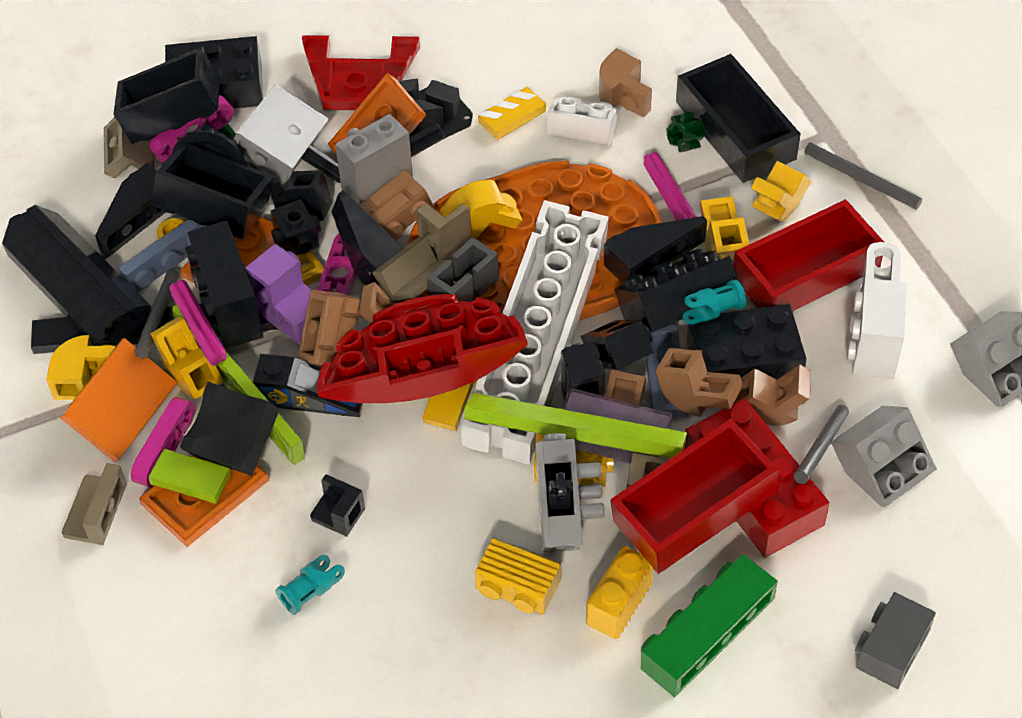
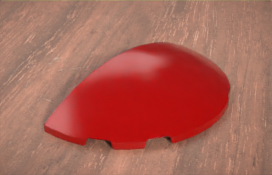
[317,294,528,403]

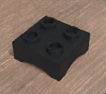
[180,382,280,476]

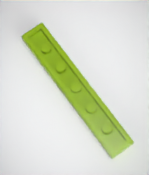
[172,304,305,465]
[464,393,687,458]

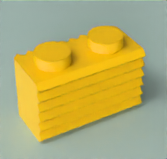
[475,537,562,615]
[585,546,653,639]

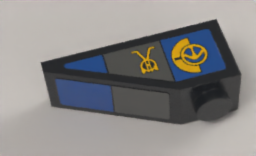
[253,354,363,418]

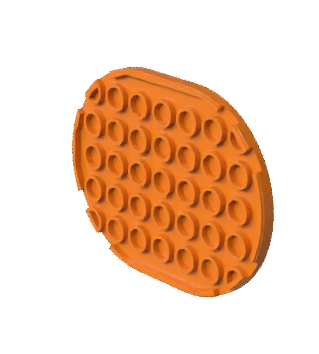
[407,161,662,321]

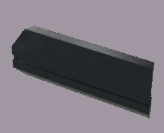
[2,205,151,345]

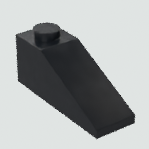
[95,163,166,260]
[331,190,404,286]
[603,216,707,285]

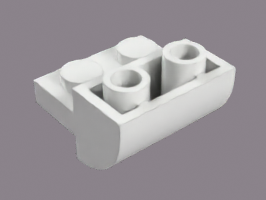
[547,97,621,146]

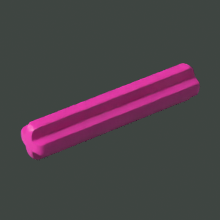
[643,152,696,220]
[169,280,227,366]

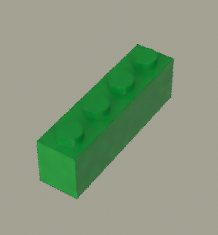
[640,554,778,698]

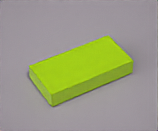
[148,449,231,504]

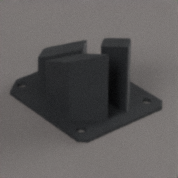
[398,79,473,139]

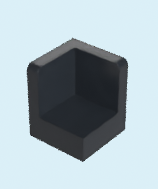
[310,474,365,537]

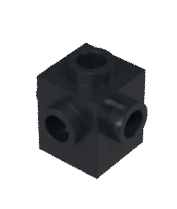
[270,199,322,256]

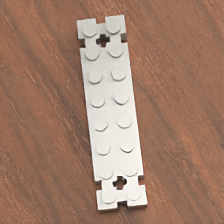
[461,200,609,465]

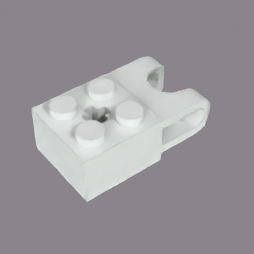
[847,242,907,379]

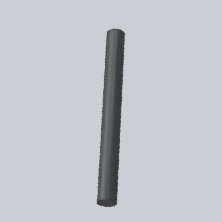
[804,142,923,210]
[134,269,179,359]
[794,405,849,484]

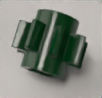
[666,112,706,153]

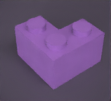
[245,244,312,345]

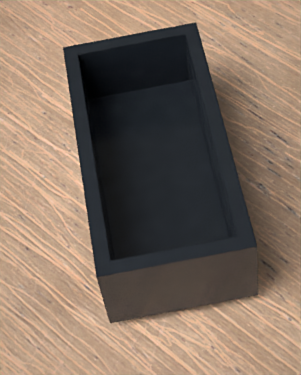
[676,54,801,183]

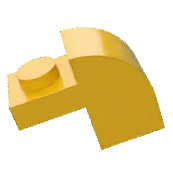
[751,161,811,221]
[440,180,523,239]
[699,196,749,259]
[150,316,224,400]
[46,335,116,400]

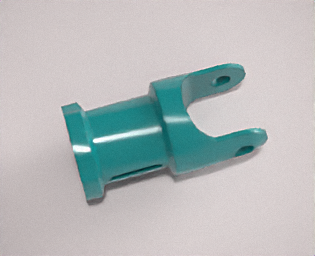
[683,280,746,324]
[275,555,345,615]

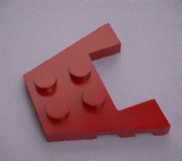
[302,35,420,110]

